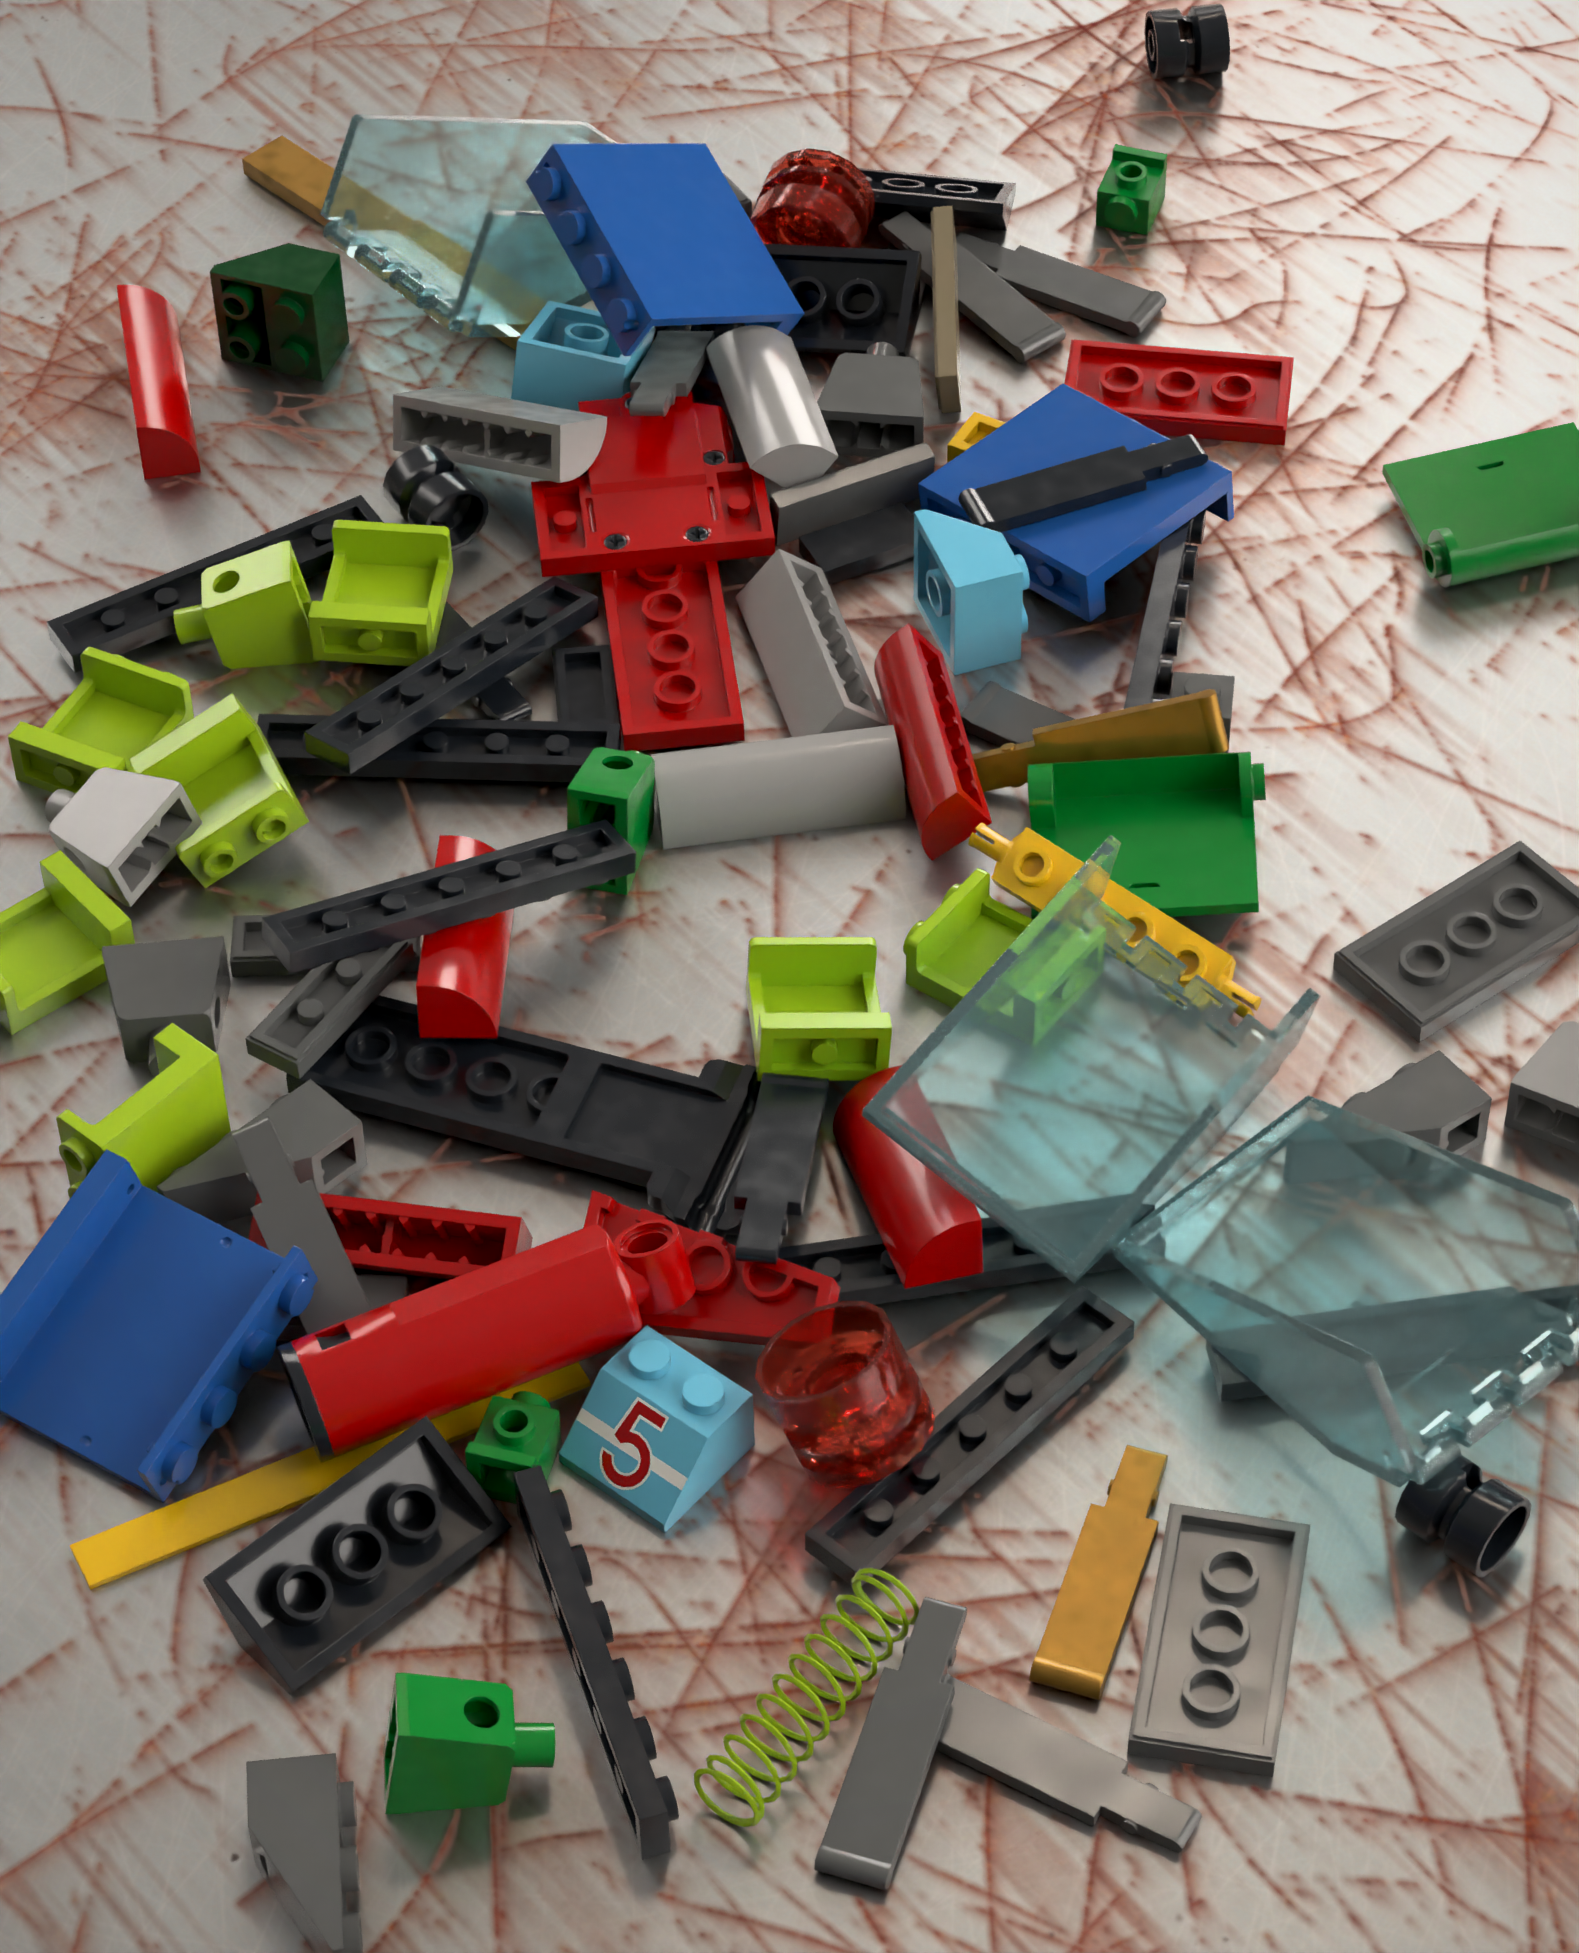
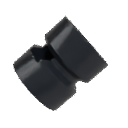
[1144,4,1230,79]
[383,445,489,551]
[1395,1446,1531,1577]

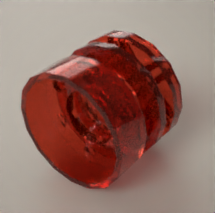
[749,148,874,248]
[755,1301,936,1488]

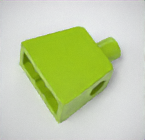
[174,540,321,669]

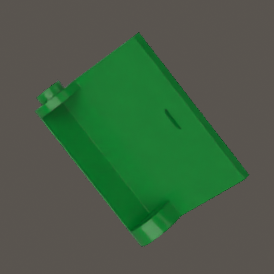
[1382,422,1579,587]
[1028,751,1266,924]

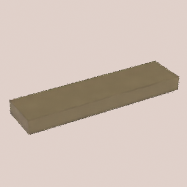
[931,206,961,413]

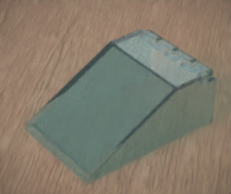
[320,114,616,338]
[862,835,1320,1284]
[1110,1095,1579,1488]

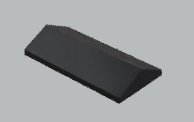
[788,163,1016,231]
[690,243,921,357]
[203,1416,512,1694]

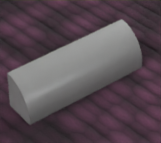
[706,325,839,488]
[393,386,607,483]
[735,549,888,737]
[651,725,906,850]

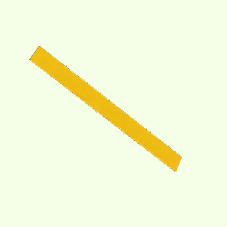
[70,1362,591,1590]

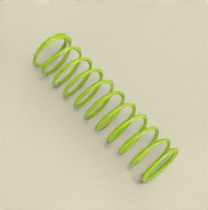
[694,1568,919,1827]

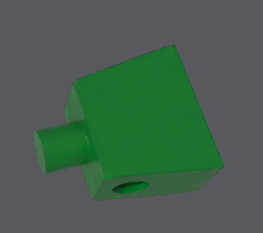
[567,747,655,895]
[383,1673,556,1814]

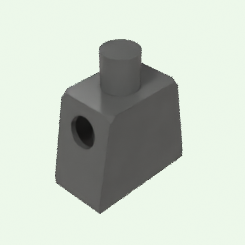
[817,342,924,458]
[102,936,231,1077]

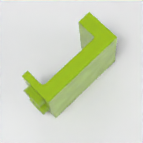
[308,520,453,666]
[8,647,194,793]
[130,693,309,888]
[0,850,135,1035]
[903,868,1105,1050]
[746,937,892,1081]
[56,1023,231,1198]

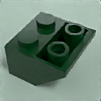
[210,243,349,382]

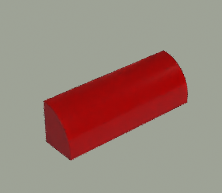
[117,284,201,480]
[874,623,992,861]
[416,835,514,1038]
[833,1065,983,1289]
[248,1191,533,1280]

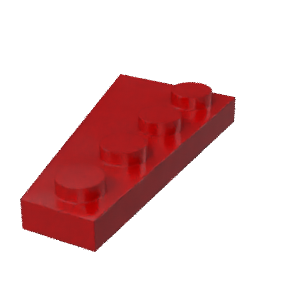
[583,1190,841,1352]

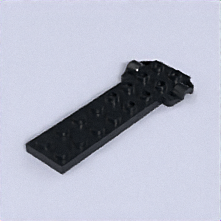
[286,995,761,1238]

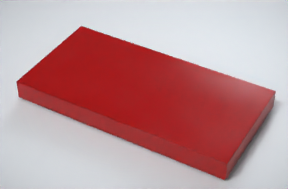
[1064,339,1294,445]

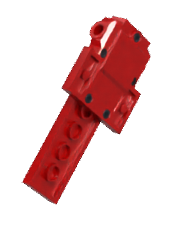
[531,391,775,751]

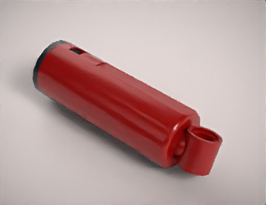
[277,1219,696,1463]

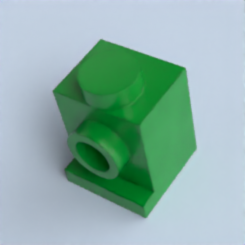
[1096,144,1167,236]
[465,1391,562,1504]

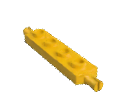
[968,823,1262,1021]

